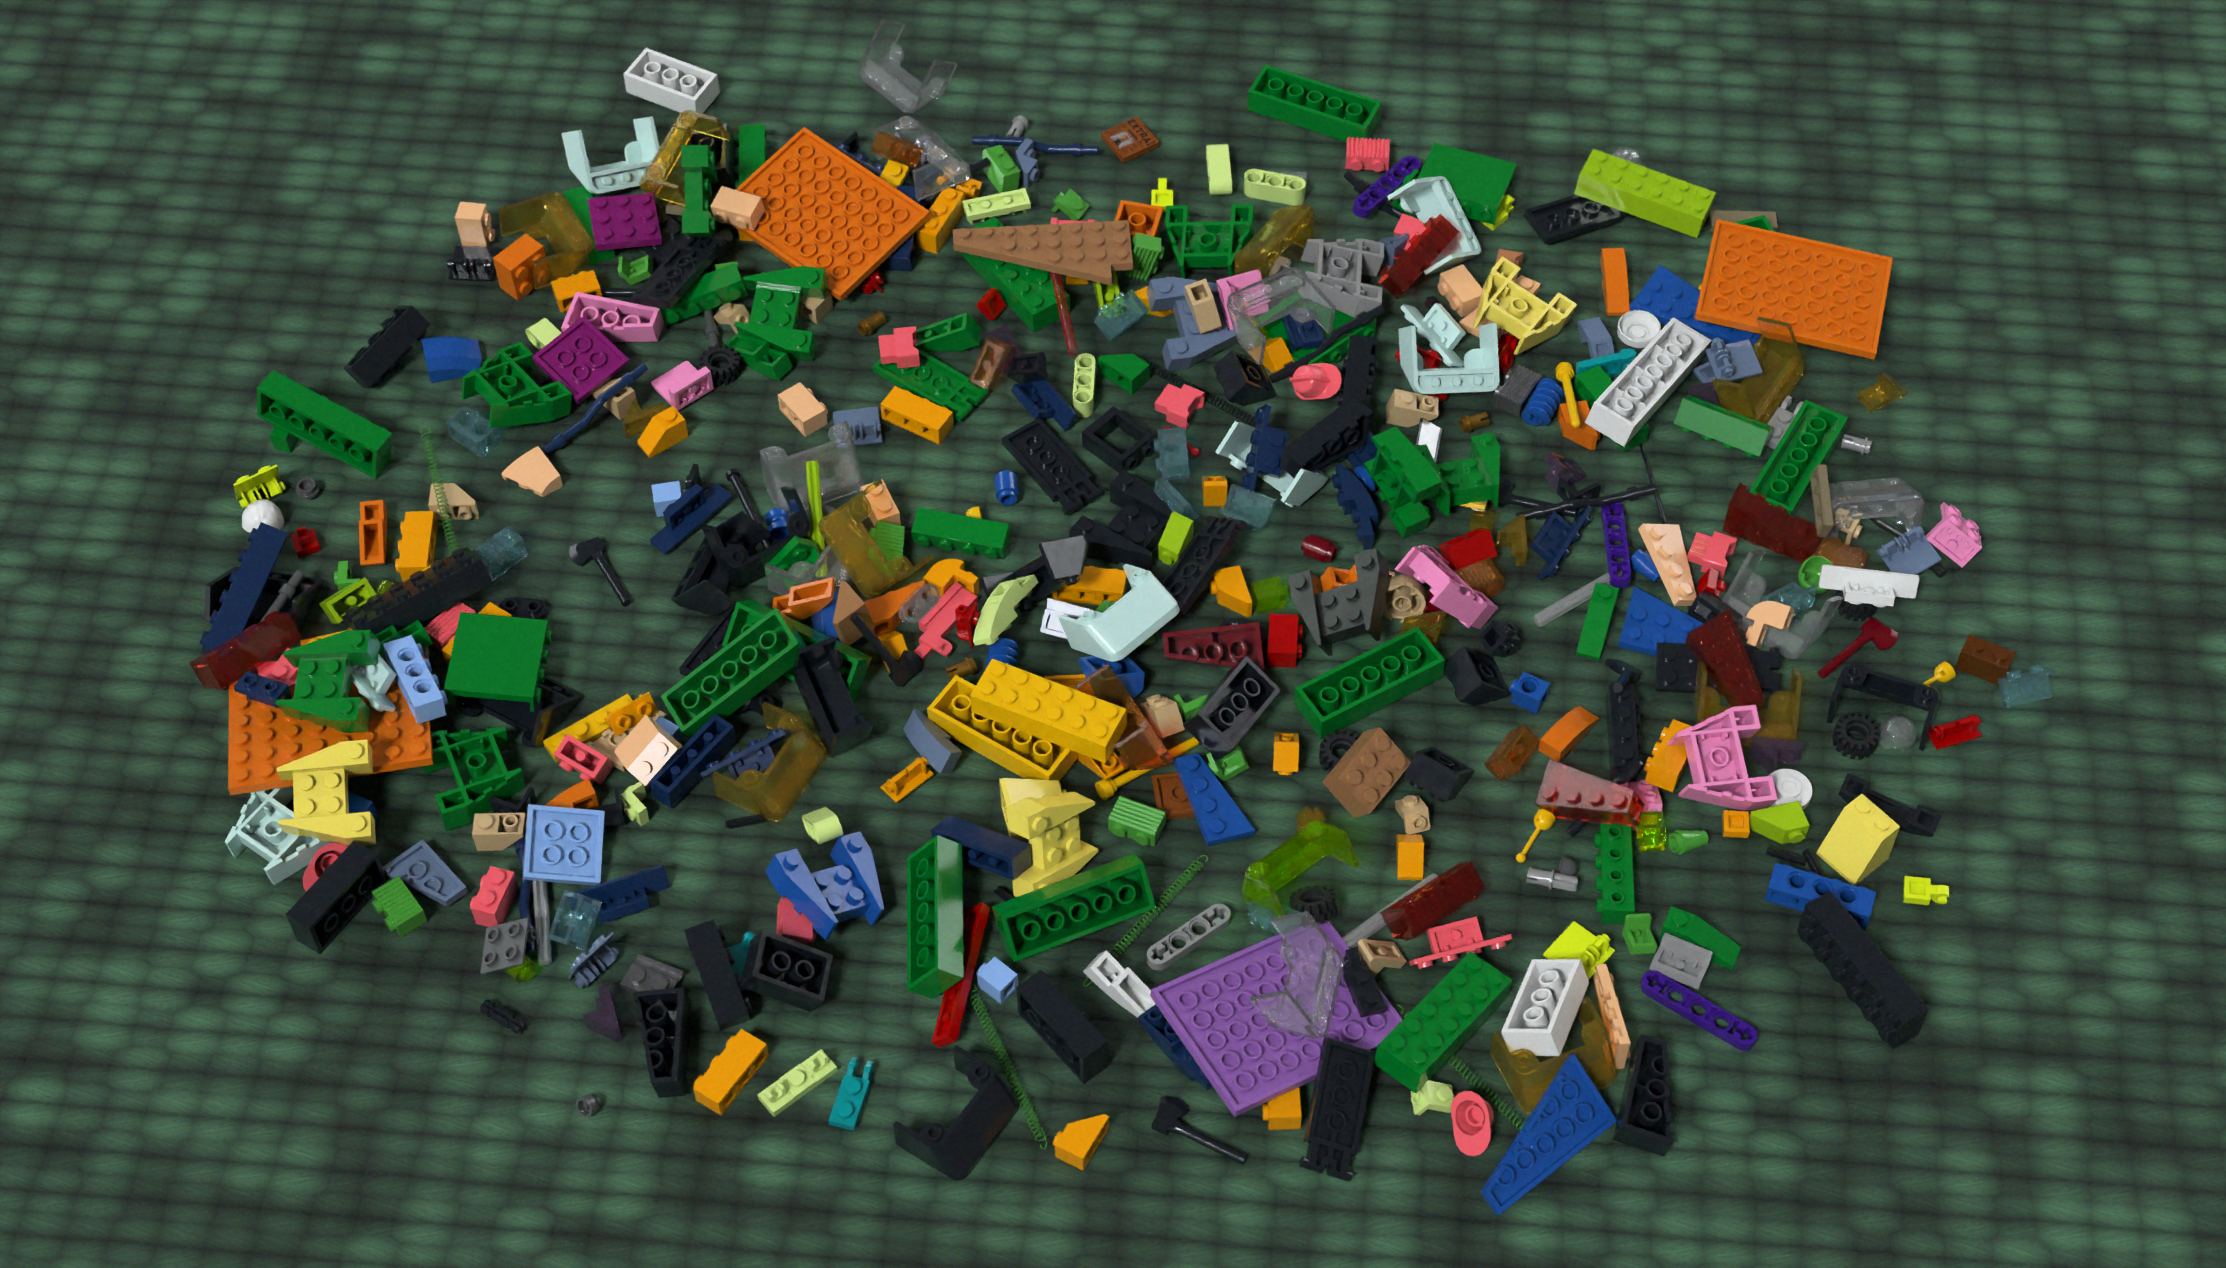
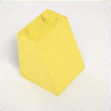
[999,778,1067,844]
[1816,794,1900,886]

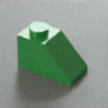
[1098,354,1150,395]

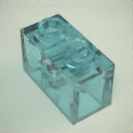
[1094,290,1148,341]
[1154,427,1190,481]
[547,890,602,951]

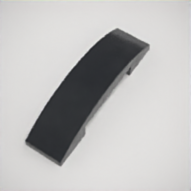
[1838,773,1942,837]

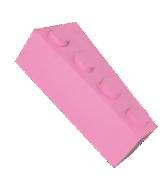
[561,292,665,342]

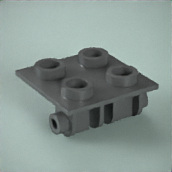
[480,917,538,975]

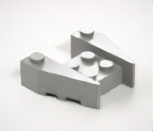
[1299,239,1384,319]

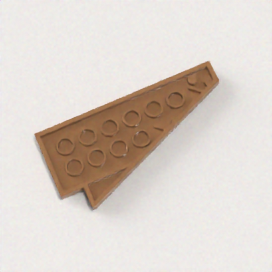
[953,220,1133,285]

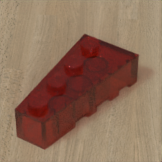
[1722,483,1823,563]
[1685,609,1765,711]
[189,611,302,690]
[1535,759,1645,827]
[1380,861,1485,941]

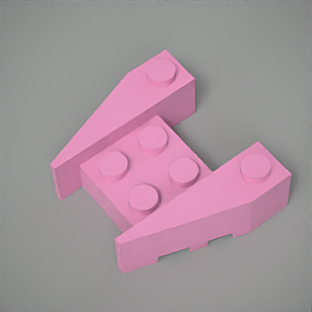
[1395,544,1498,629]
[1667,705,1778,811]

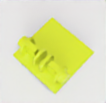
[233,465,286,509]
[1542,921,1615,980]

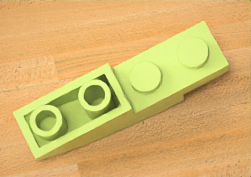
[973,574,1038,646]

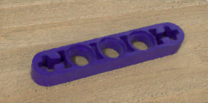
[1352,156,1421,218]
[1601,502,1631,588]
[1640,971,1758,1051]

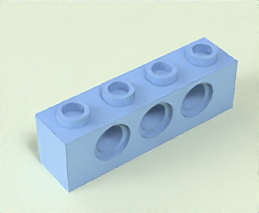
[383,635,448,724]

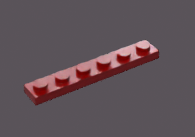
[931,903,990,1047]

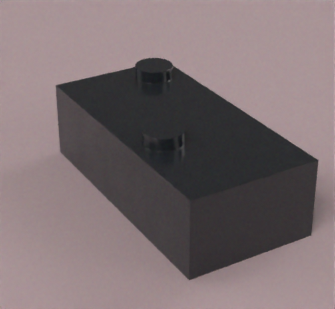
[1183,656,1281,760]
[286,840,388,955]
[1016,970,1108,1084]

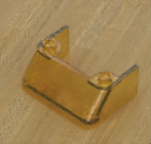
[639,110,731,206]
[499,192,593,289]
[1234,203,1315,297]
[1713,316,1804,424]
[818,479,934,598]
[1695,662,1802,749]
[712,701,827,822]
[1490,996,1617,1114]

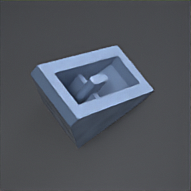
[1378,233,1409,270]

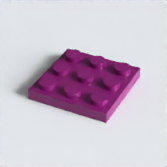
[588,193,662,251]
[532,316,630,404]

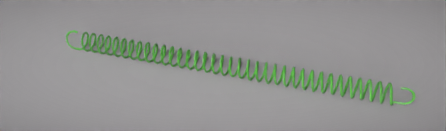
[420,426,459,556]
[1083,855,1208,986]
[968,984,1047,1149]
[1396,1005,1525,1130]

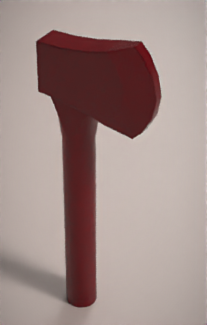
[1817,617,1898,679]

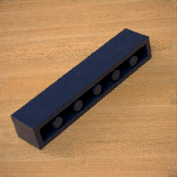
[199,522,288,664]

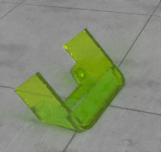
[1241,820,1360,921]

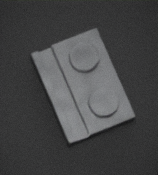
[620,954,685,993]

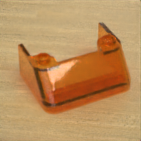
[1075,663,1174,771]

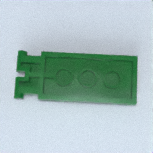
[872,346,989,422]

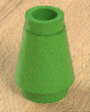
[1668,830,1708,855]

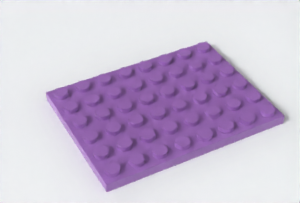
[1150,920,1403,1117]

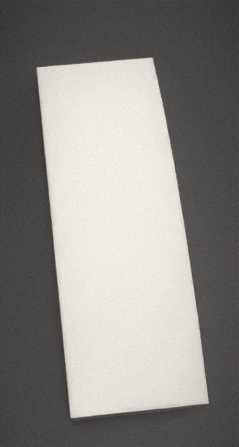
[1083,950,1155,1018]

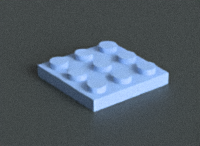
[522,804,605,886]

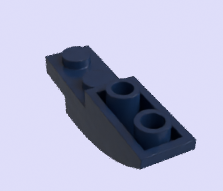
[1332,464,1378,550]
[1138,1004,1213,1091]

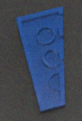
[1173,753,1255,847]

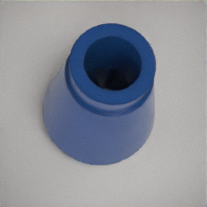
[1630,549,1661,583]

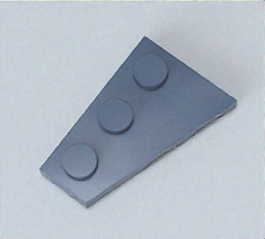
[383,839,468,907]

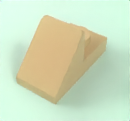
[1358,939,1407,977]

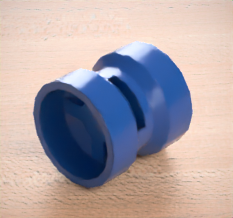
[765,508,789,541]

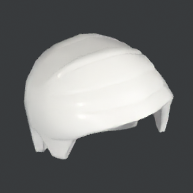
[242,499,284,533]

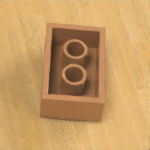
[1322,727,1411,818]

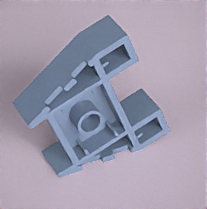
[1146,277,1244,372]

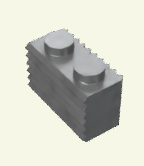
[1494,364,1542,417]

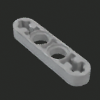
[1147,904,1231,971]

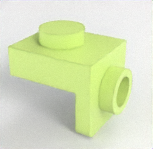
[621,781,649,827]
[1411,1080,1454,1115]

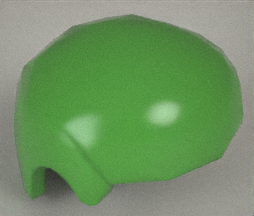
[1798,556,1833,594]

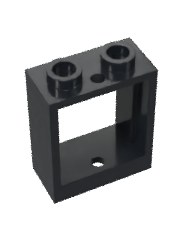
[1082,406,1154,473]

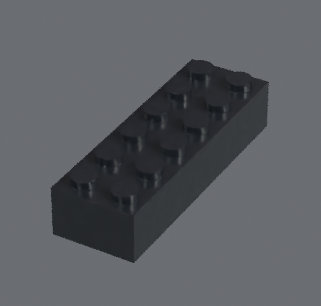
[341,547,493,635]
[1797,891,1929,1049]

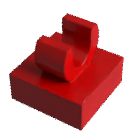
[976,289,1006,320]
[291,527,321,558]
[1696,568,1726,598]

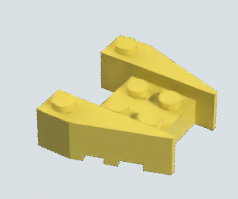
[1473,256,1577,355]
[277,739,376,846]
[1007,792,1098,897]

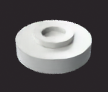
[1617,310,1661,348]
[1769,769,1812,810]

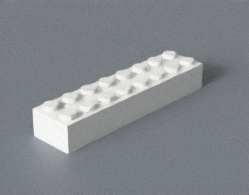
[1585,317,1712,447]

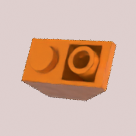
[1557,400,1600,450]

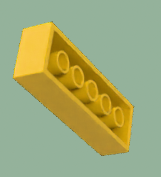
[970,659,1127,763]
[927,675,1078,781]

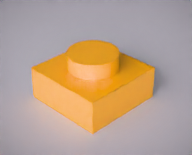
[1722,810,1750,838]

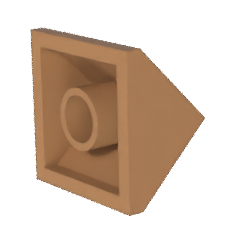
[833,581,875,646]

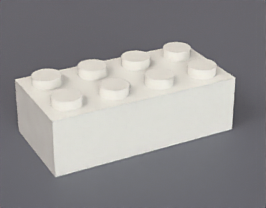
[623,48,720,119]
[1501,959,1589,1056]

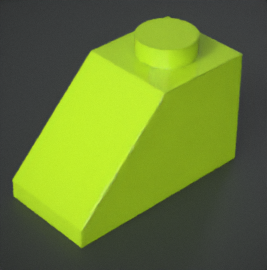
[1158,511,1194,566]
[319,577,377,624]
[1749,801,1810,844]

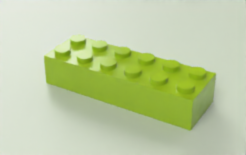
[1574,149,1716,238]

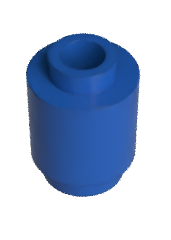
[994,470,1019,506]

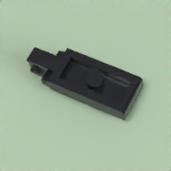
[1343,948,1387,1018]

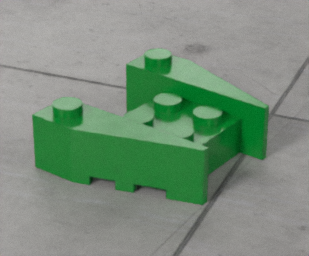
[681,145,719,237]
[1165,204,1255,279]
[734,266,829,362]
[462,342,572,428]
[1364,426,1442,539]
[1414,433,1500,516]
[275,630,381,733]
[421,727,525,831]

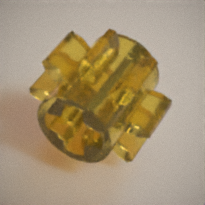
[1295,806,1326,837]

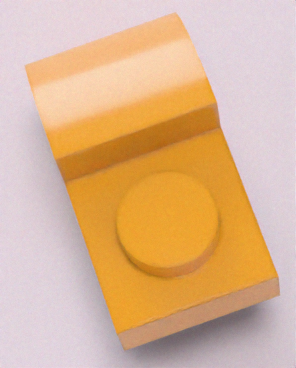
[923,559,980,599]

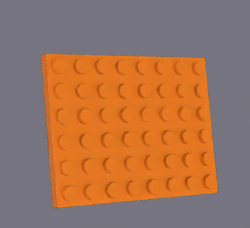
[730,127,931,301]
[1694,219,1893,360]
[228,653,433,795]

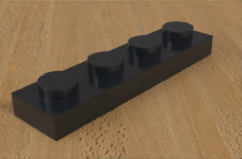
[679,602,737,677]

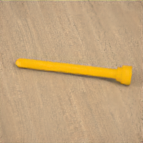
[1555,362,1580,428]
[1095,737,1200,800]

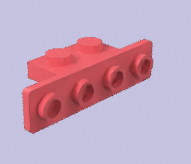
[1409,916,1512,969]

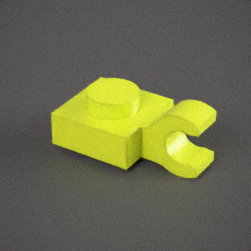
[1151,178,1173,212]
[1480,195,1515,231]
[1903,876,1949,905]

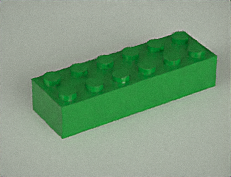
[1247,65,1382,142]
[960,217,1070,333]
[257,370,392,479]
[1744,400,1848,529]
[722,599,872,702]
[660,608,806,738]
[1294,626,1445,739]
[907,835,965,999]
[992,853,1156,962]
[1374,951,1513,1094]

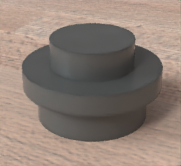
[296,477,320,500]

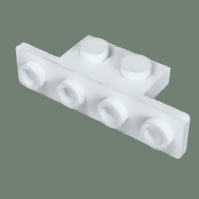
[1818,564,1919,607]

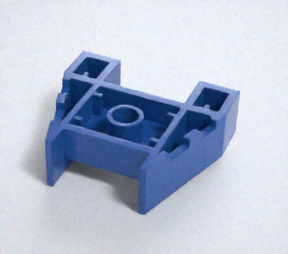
[765,831,884,940]

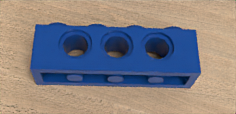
[1764,863,1876,930]

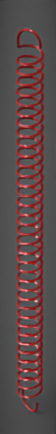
[1050,272,1078,358]

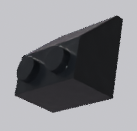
[1213,350,1276,406]
[1444,646,1511,706]
[1404,747,1475,802]

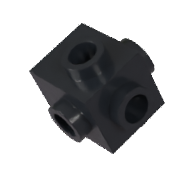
[1477,620,1521,658]

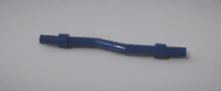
[972,134,1099,156]
[541,362,649,456]
[515,827,537,957]

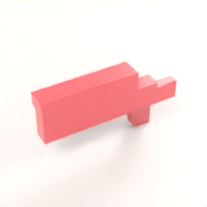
[914,582,978,661]

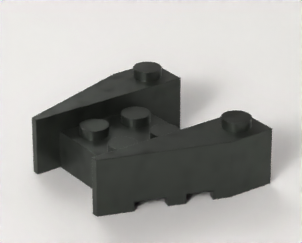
[1288,548,1390,656]

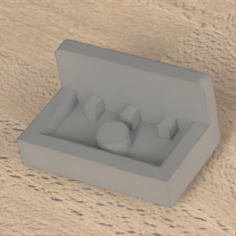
[1649,933,1713,990]

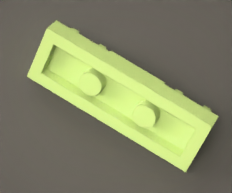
[962,188,1031,224]
[758,1049,838,1117]

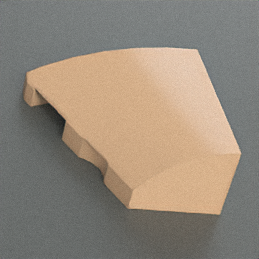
[501,446,563,497]

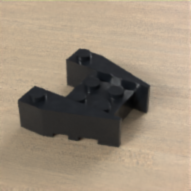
[1069,470,1173,571]

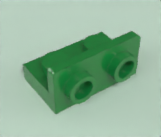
[765,536,823,587]

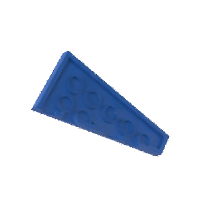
[1629,265,1762,349]
[1618,586,1745,656]
[1481,1054,1617,1215]

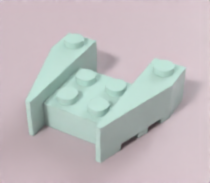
[225,786,335,885]

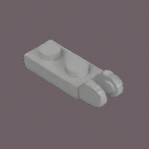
[1767,396,1804,449]

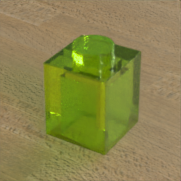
[1251,576,1289,615]
[1636,811,1667,852]

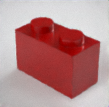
[1439,528,1498,575]
[1267,613,1303,668]

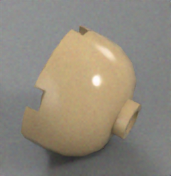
[1382,574,1427,623]

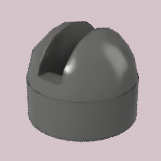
[1557,856,1578,876]
[576,1094,600,1118]

